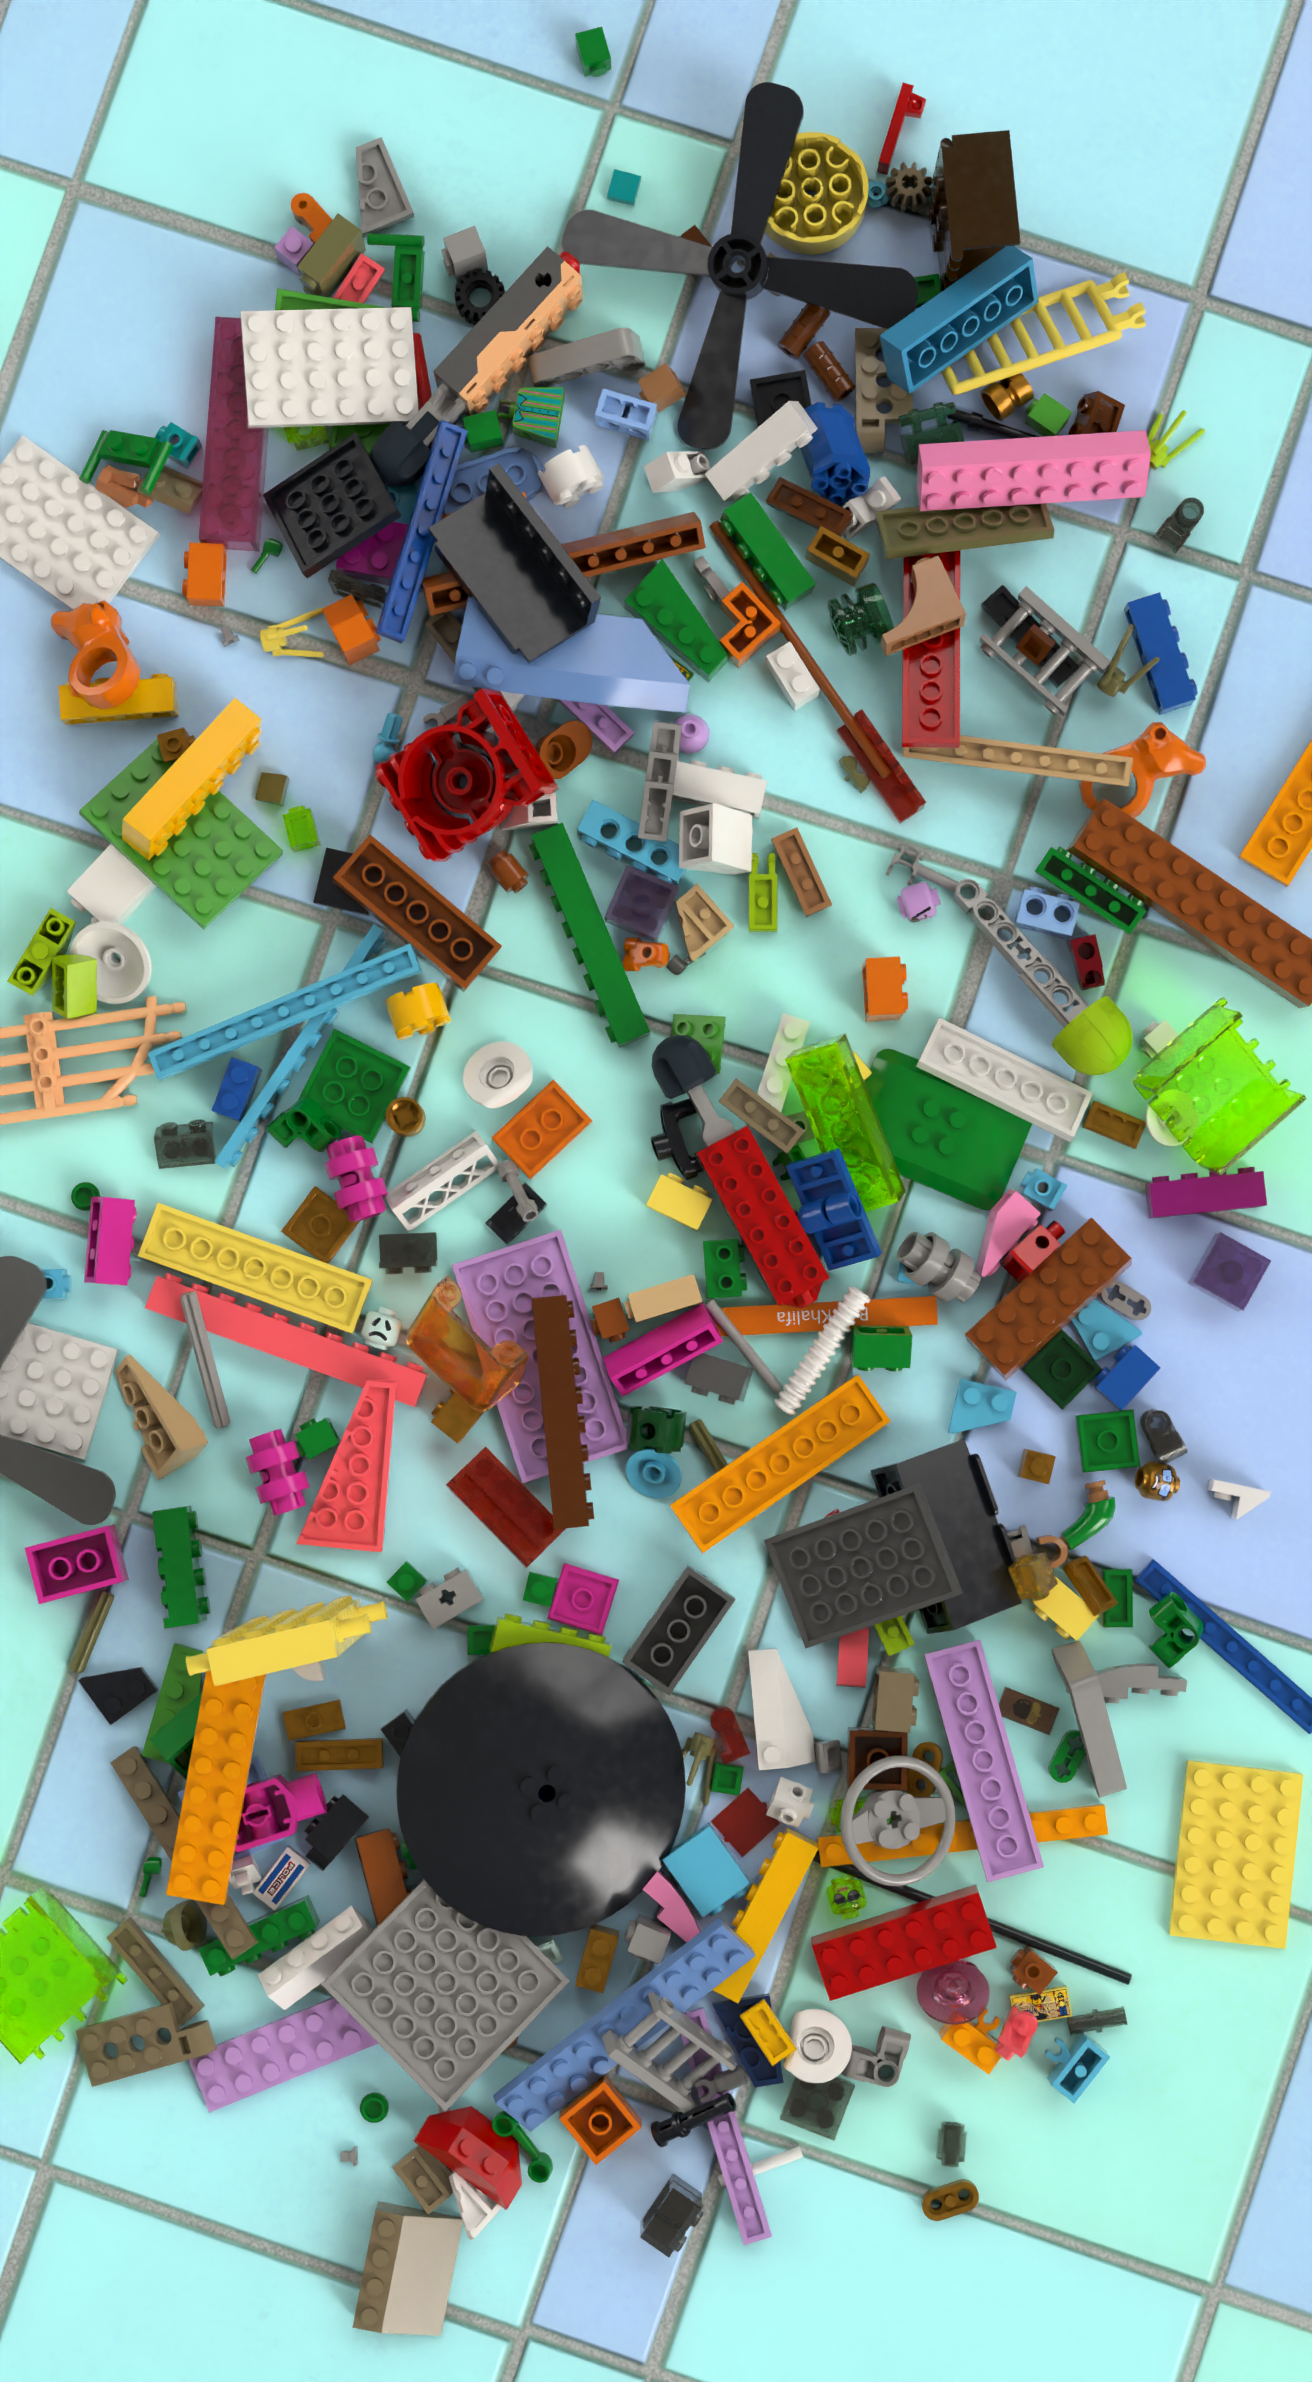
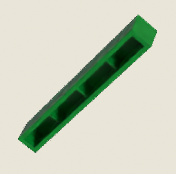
[529,822,650,1048]

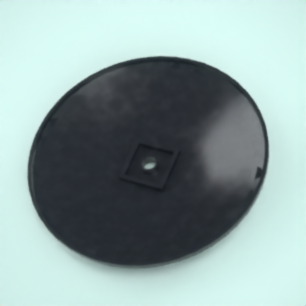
[396,1642,686,1937]

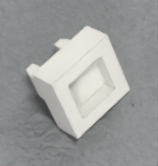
[230,1855,262,1895]

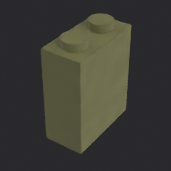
[297,213,366,298]

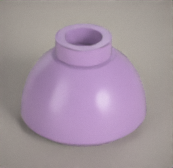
[674,714,710,754]

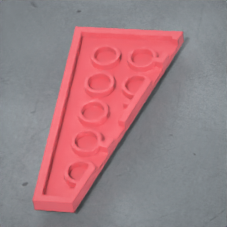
[296,1378,397,1552]

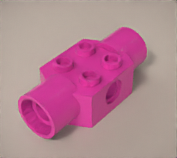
[235,1773,327,1853]

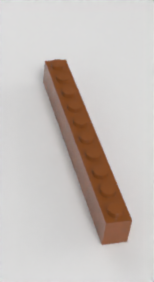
[422,512,706,616]

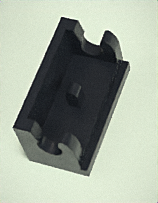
[485,1183,547,1245]

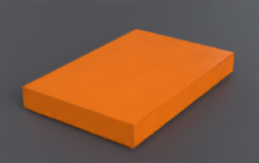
[492,1080,593,1180]

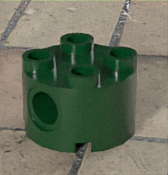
[626,1406,687,1454]

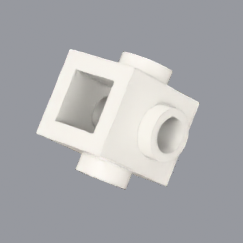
[766,1777,814,1828]

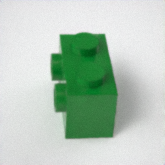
[703,1238,747,1299]
[850,1325,912,1372]

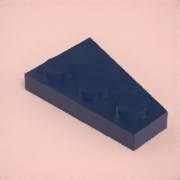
[712,1993,784,2088]

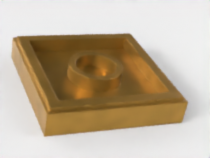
[281,1186,360,1264]

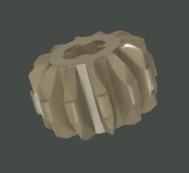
[885,162,933,212]

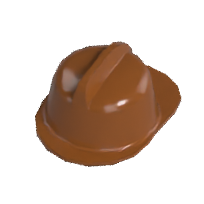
[535,720,592,779]

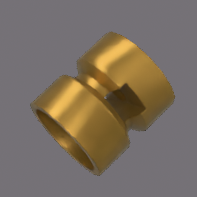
[980,373,1034,421]
[386,1097,426,1137]

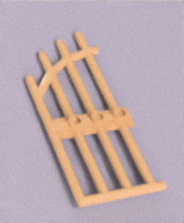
[0,996,186,1125]

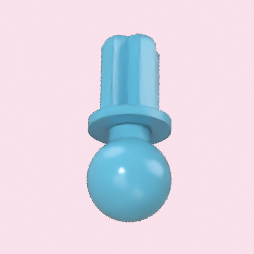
[373,713,403,763]

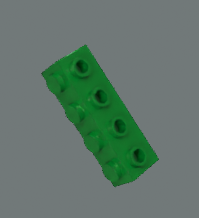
[720,492,816,611]
[1034,846,1146,935]
[198,1895,320,1976]

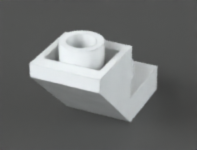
[843,476,901,539]

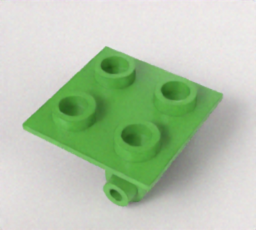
[671,1014,726,1075]

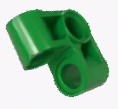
[266,1097,342,1152]
[1148,1592,1204,1668]

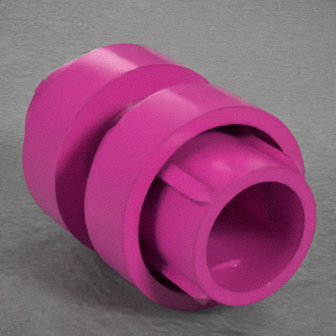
[324,1135,388,1222]
[245,1429,310,1516]

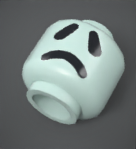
[361,1307,402,1351]

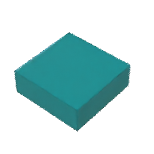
[607,169,641,206]

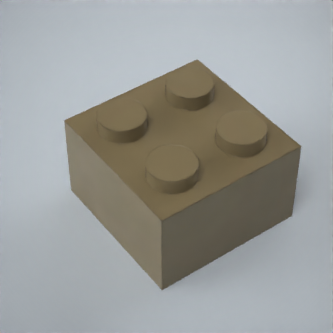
[871,1666,919,1733]

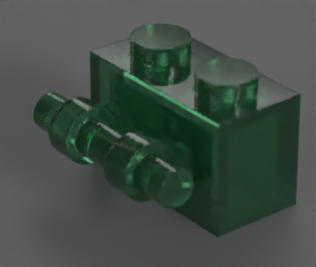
[898,402,964,465]

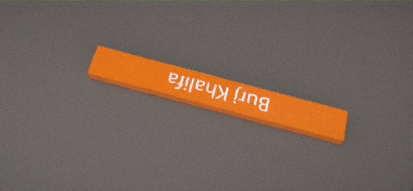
[708,1296,938,1336]

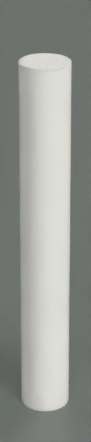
[718,2146,803,2187]

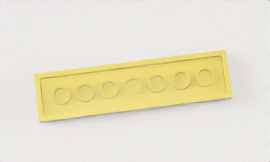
[138,1202,373,1334]

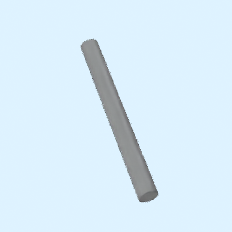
[704,1298,783,1394]

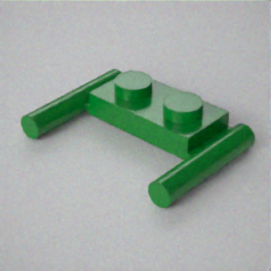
[367,233,425,322]
[79,430,173,495]

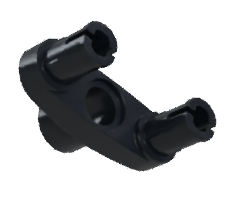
[650,1098,704,1180]

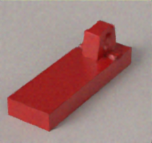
[877,82,926,175]

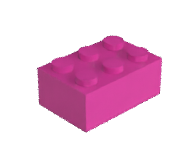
[25,1524,129,1604]

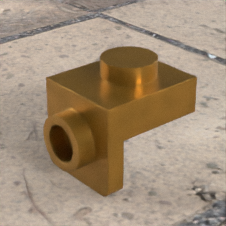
[157,727,196,763]

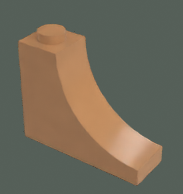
[881,556,966,656]

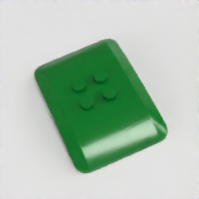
[841,1049,1032,1211]

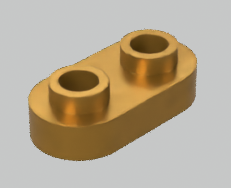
[907,1742,943,1797]
[921,2179,979,2221]

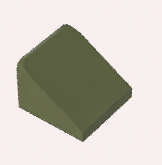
[255,772,290,806]

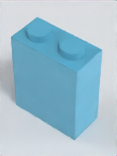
[662,1822,750,1917]

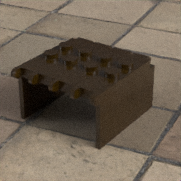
[929,130,1021,291]

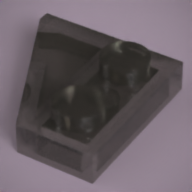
[328,569,387,609]

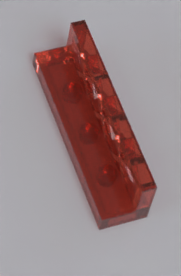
[837,709,926,824]

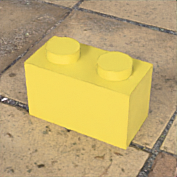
[646,1173,713,1231]
[1030,1575,1099,1641]

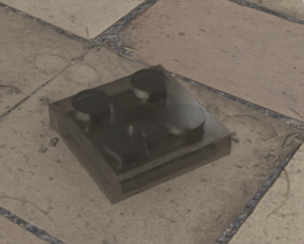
[780,2077,855,2141]

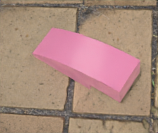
[642,1870,701,1943]

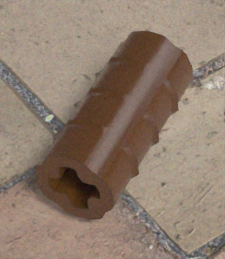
[777,304,831,359]
[803,341,855,402]

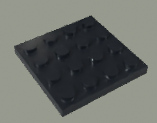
[263,433,402,579]

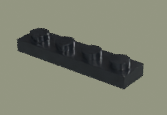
[981,585,1079,688]

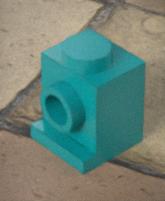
[155,422,202,469]

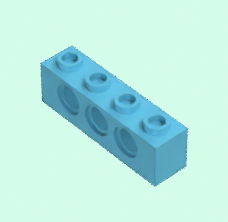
[577,800,687,887]

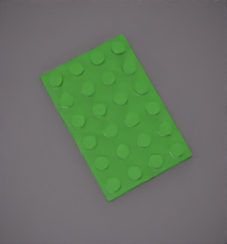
[79,739,283,930]

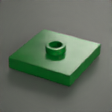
[1075,1409,1140,1473]

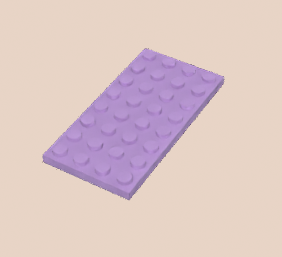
[452,1229,628,1484]

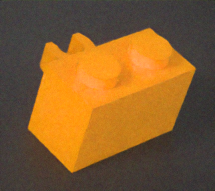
[938,2007,1002,2075]

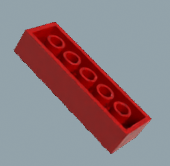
[811,1884,997,2001]

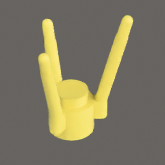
[260,608,324,657]

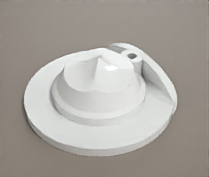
[463,1042,533,1109]
[784,2009,852,2083]

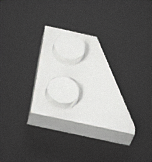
[449,2171,502,2240]

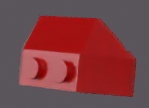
[413,2106,522,2210]

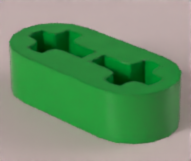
[1048,1730,1085,1783]

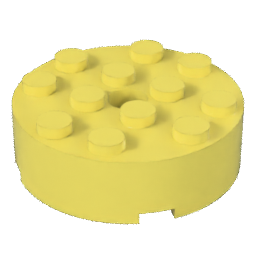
[765,132,869,255]

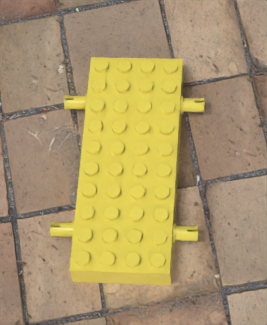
[186,1595,388,1686]

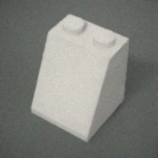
[679,803,753,875]

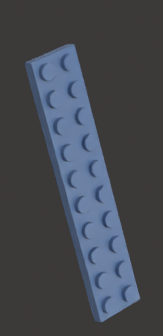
[493,1918,756,2132]

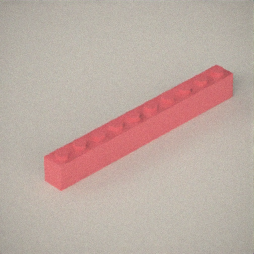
[145,1273,428,1407]

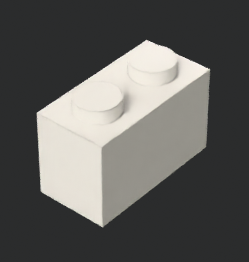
[765,642,820,711]

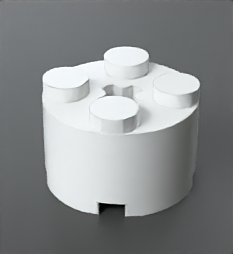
[538,445,604,509]

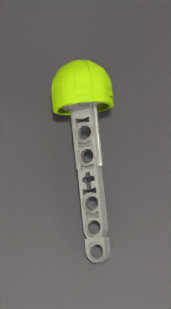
[953,879,1133,1075]

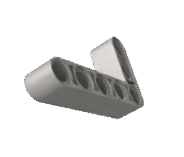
[1051,1640,1127,1798]

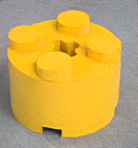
[385,983,451,1040]

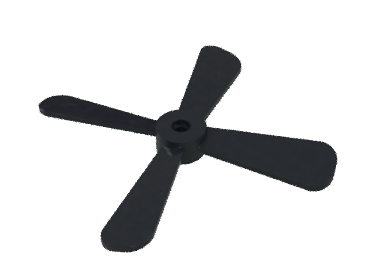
[562,82,918,450]

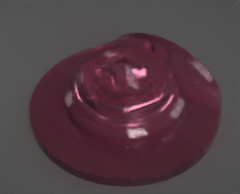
[917,1960,990,2025]

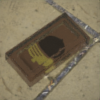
[998,1686,1060,1735]

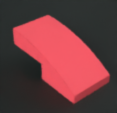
[836,1627,869,1688]

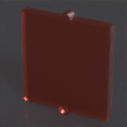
[711,1787,780,1857]

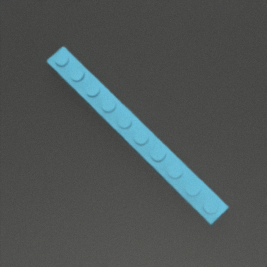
[214,924,386,1170]
[148,944,422,1081]

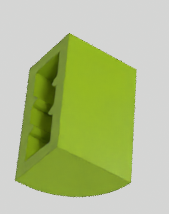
[52,954,97,1019]

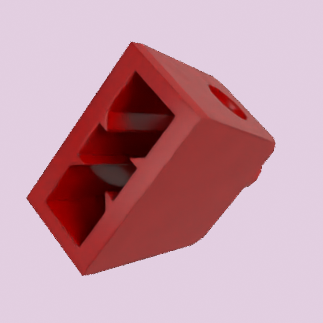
[1000,1221,1065,1284]

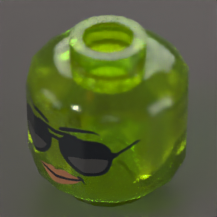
[826,1875,867,1920]

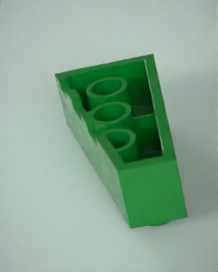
[624,559,728,683]
[152,1505,211,1629]

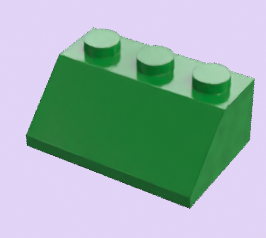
[149,1692,258,1780]

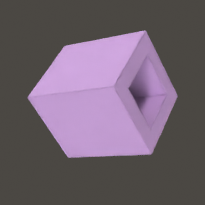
[274,226,314,276]

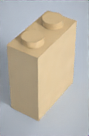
[624,1274,703,1323]

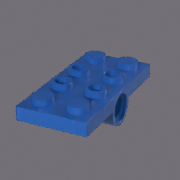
[786,1148,882,1271]

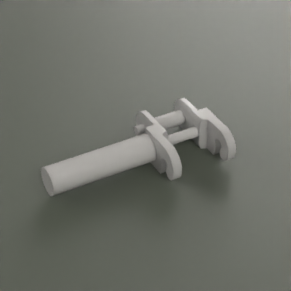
[886,843,959,892]

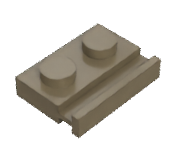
[137,466,207,514]
[392,2145,453,2214]

